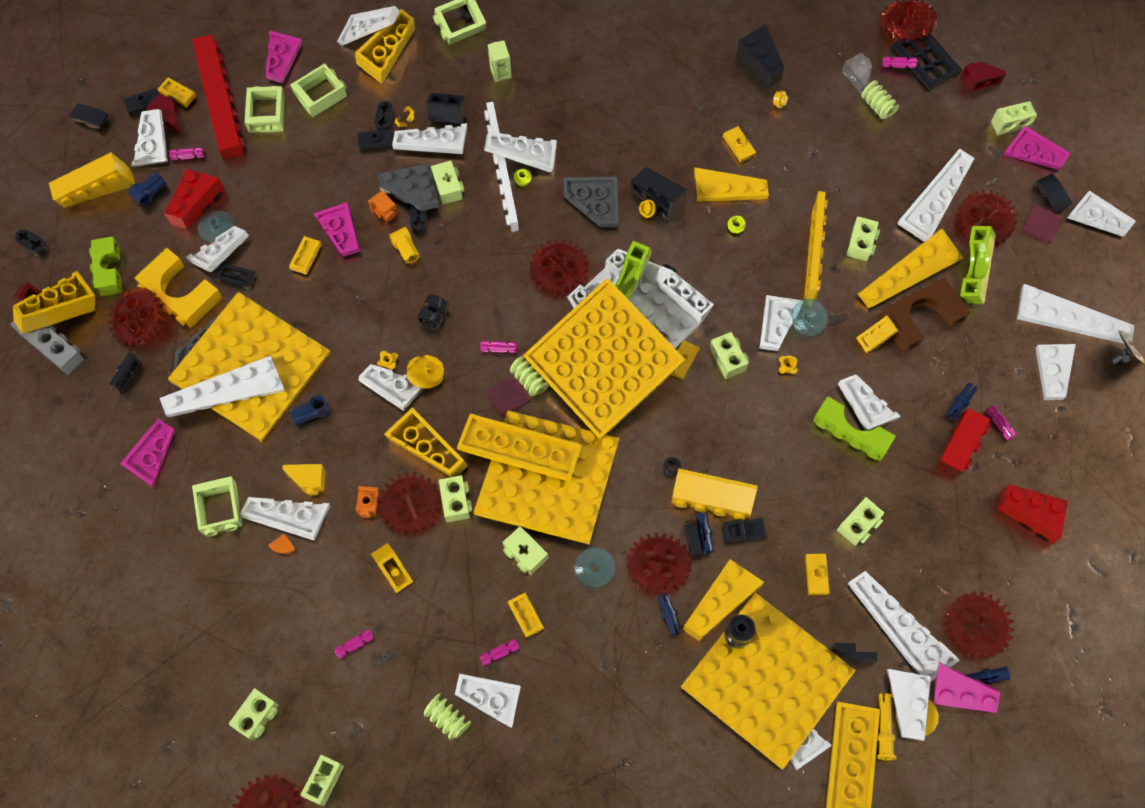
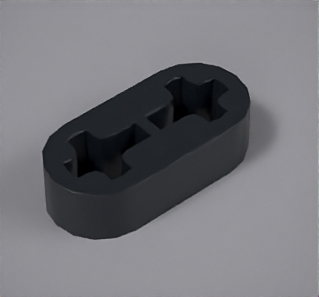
[375,101,394,130]
[410,204,428,234]
[15,229,48,256]
[684,520,702,558]

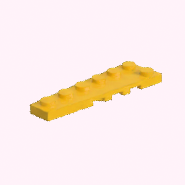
[857,229,963,308]

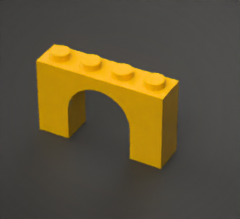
[135,248,223,328]

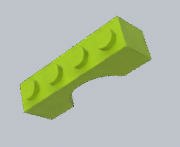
[960,226,996,304]
[615,241,651,301]
[813,396,896,461]

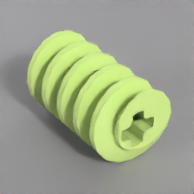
[862,80,899,119]
[510,356,550,396]
[424,694,471,740]

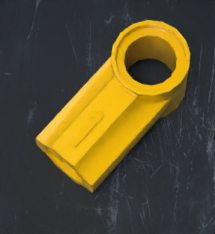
[389,227,420,264]

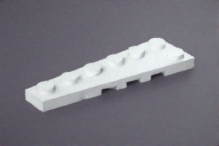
[898,149,974,242]
[1017,284,1134,344]
[160,356,285,417]
[848,571,960,682]

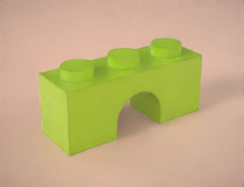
[89,237,122,297]

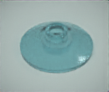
[198,211,234,243]
[792,299,828,336]
[575,547,615,587]

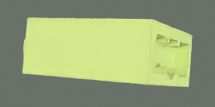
[433,0,486,45]
[290,64,347,118]
[245,86,285,133]
[192,476,243,536]

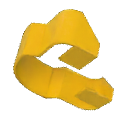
[395,106,415,128]

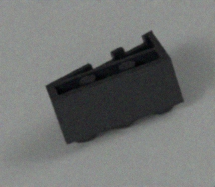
[737,24,784,88]
[631,167,687,221]

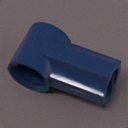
[128,172,167,207]
[290,395,331,426]

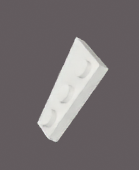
[131,109,168,168]
[186,226,249,272]
[759,295,803,351]
[887,669,931,741]
[455,674,521,728]

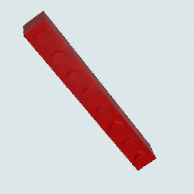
[192,34,245,160]

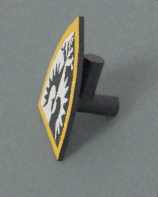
[1111,331,1145,365]

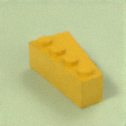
[355,9,415,84]
[49,153,135,208]
[13,271,95,334]
[384,407,468,477]
[683,559,764,642]

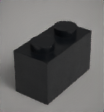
[426,92,467,124]

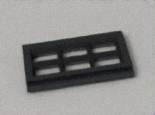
[891,27,962,90]

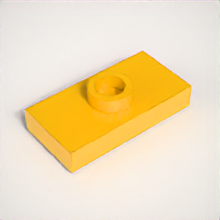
[157,77,197,108]
[723,126,756,163]
[289,236,322,275]
[856,316,899,353]
[671,340,700,381]
[805,554,829,595]
[507,592,544,639]

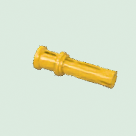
[877,693,897,761]

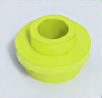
[514,169,532,186]
[727,216,746,233]

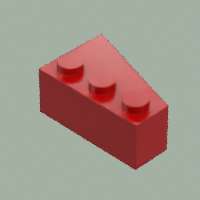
[164,169,225,229]
[939,408,991,472]
[998,484,1068,544]

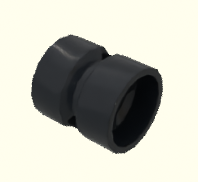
[417,294,449,329]
[724,614,756,649]

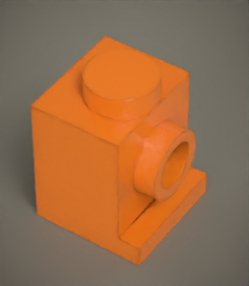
[368,191,398,222]
[356,486,381,518]

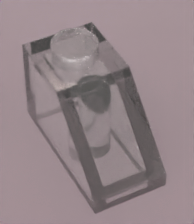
[842,53,872,96]

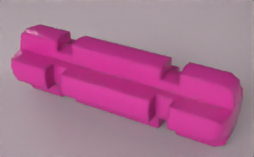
[882,57,917,68]
[169,147,205,160]
[480,340,517,353]
[986,405,1017,440]
[334,629,374,658]
[480,639,519,666]

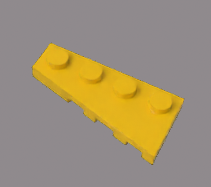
[694,168,769,202]

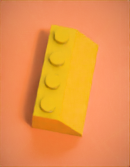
[671,468,757,521]

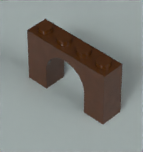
[879,277,971,353]

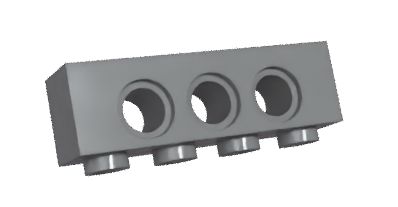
[10,321,84,375]

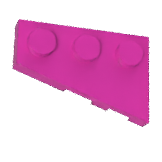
[266,31,302,83]
[1003,126,1071,170]
[313,202,360,257]
[120,418,175,488]
[932,662,1000,713]

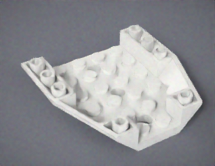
[568,249,714,349]

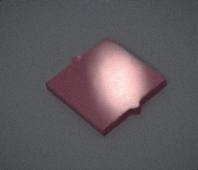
[1023,205,1063,244]
[486,376,531,417]

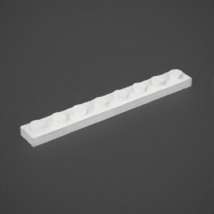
[484,102,519,232]

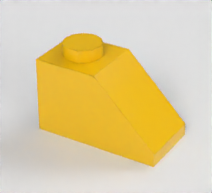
[282,464,326,495]
[371,543,413,593]

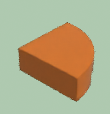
[268,534,297,554]

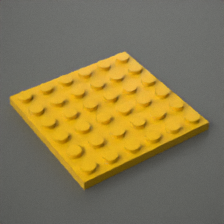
[523,278,686,440]
[168,292,330,442]
[474,411,619,545]
[681,592,856,770]

